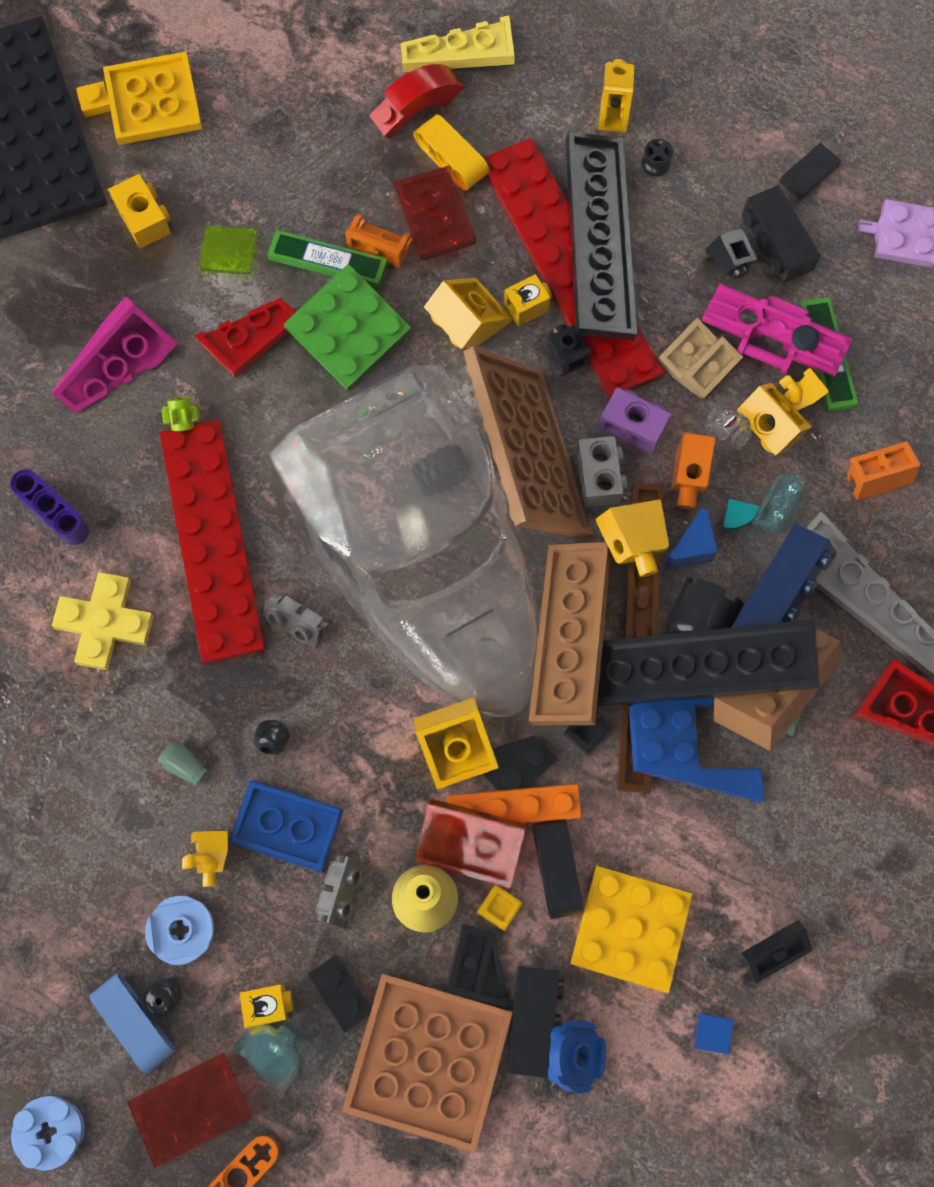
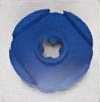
[548,1020,607,1094]

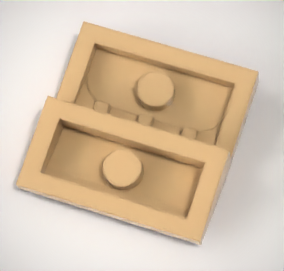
[657,317,743,399]

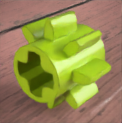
[161,396,200,431]

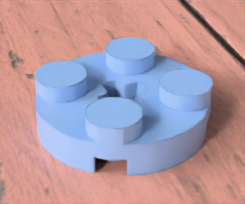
[145,896,215,965]
[11,1096,85,1171]

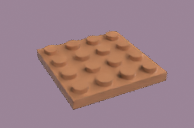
[342,974,513,1153]

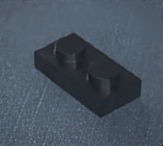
[741,920,813,984]
[308,955,371,1032]

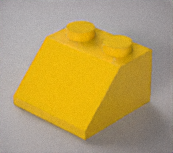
[424,278,513,349]
[413,697,499,790]

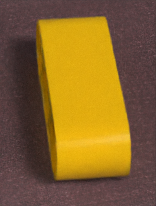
[413,114,490,191]

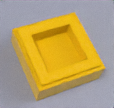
[477,884,523,931]

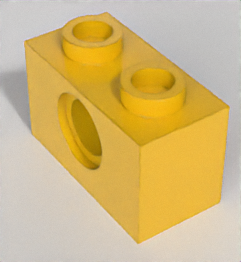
[108,174,171,249]
[736,383,812,456]

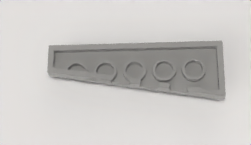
[807,512,934,678]

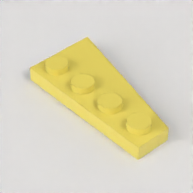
[401,15,515,72]

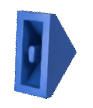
[665,507,717,569]

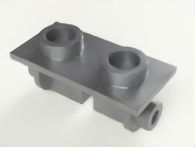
[263,593,329,648]
[315,855,363,928]

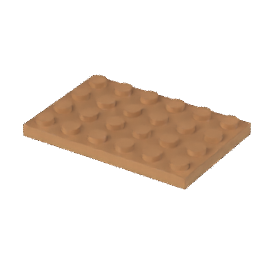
[463,346,593,539]

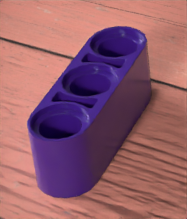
[10,469,89,545]

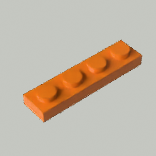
[447,783,582,829]

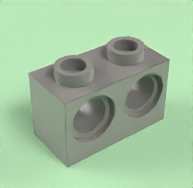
[576,436,627,508]

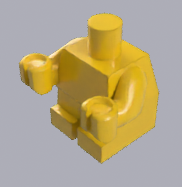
[779,368,829,410]
[182,831,228,887]

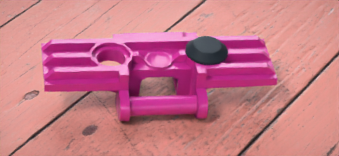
[702,284,853,377]

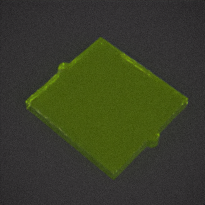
[199,226,257,275]

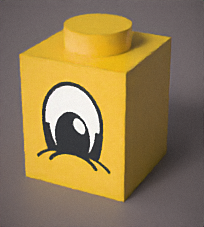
[504,274,552,327]
[240,985,294,1028]

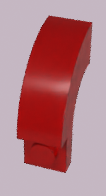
[369,64,465,139]

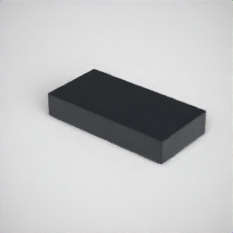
[780,142,841,200]

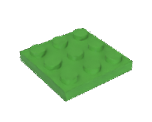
[284,264,411,390]

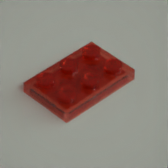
[393,166,476,261]
[414,798,527,888]
[127,1053,253,1168]

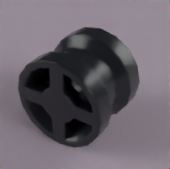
[642,138,673,176]

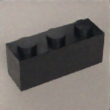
[742,185,821,283]
[507,966,565,1078]

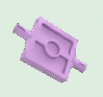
[857,199,934,268]

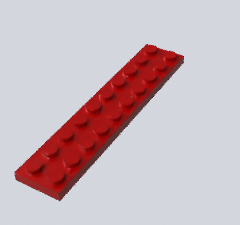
[483,138,664,400]

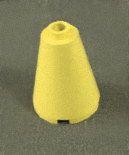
[392,865,458,932]

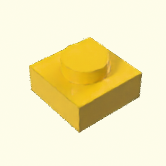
[76,81,111,118]

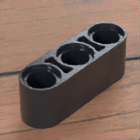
[532,819,584,920]

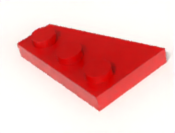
[194,298,296,378]

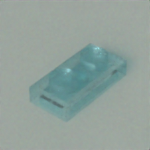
[752,474,808,534]

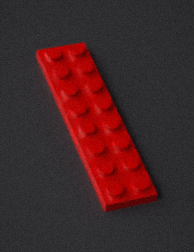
[159,419,266,665]

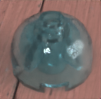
[231,1024,301,1094]

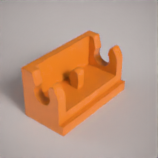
[345,213,413,269]
[847,441,921,501]

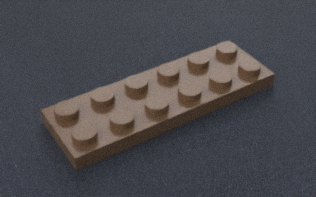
[529,542,611,726]

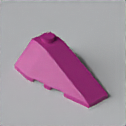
[51,296,178,413]

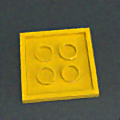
[103,52,202,145]
[570,866,692,993]

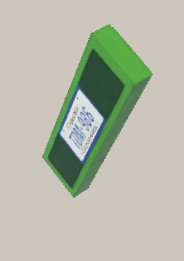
[267,230,388,289]
[799,297,858,413]

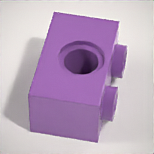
[598,387,671,455]

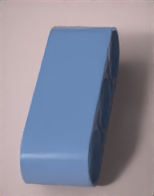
[89,972,176,1075]

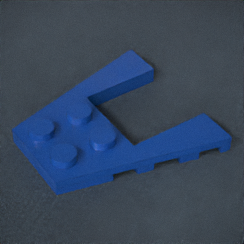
[629,697,764,803]

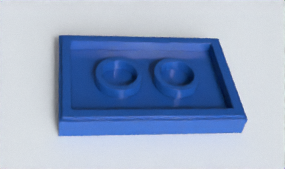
[229,780,344,873]

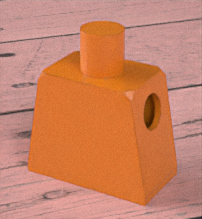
[671,433,715,510]

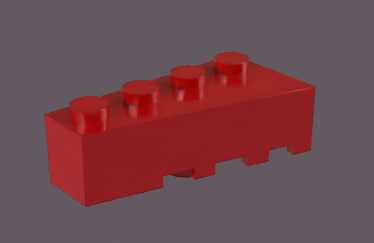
[851,659,934,747]

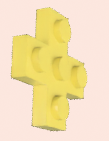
[52,572,154,670]

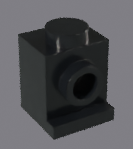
[705,228,757,279]
[546,324,591,376]

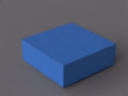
[693,1013,733,1055]

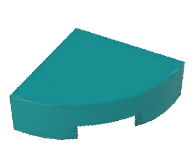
[721,499,759,531]

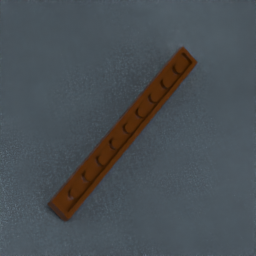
[617,483,664,794]

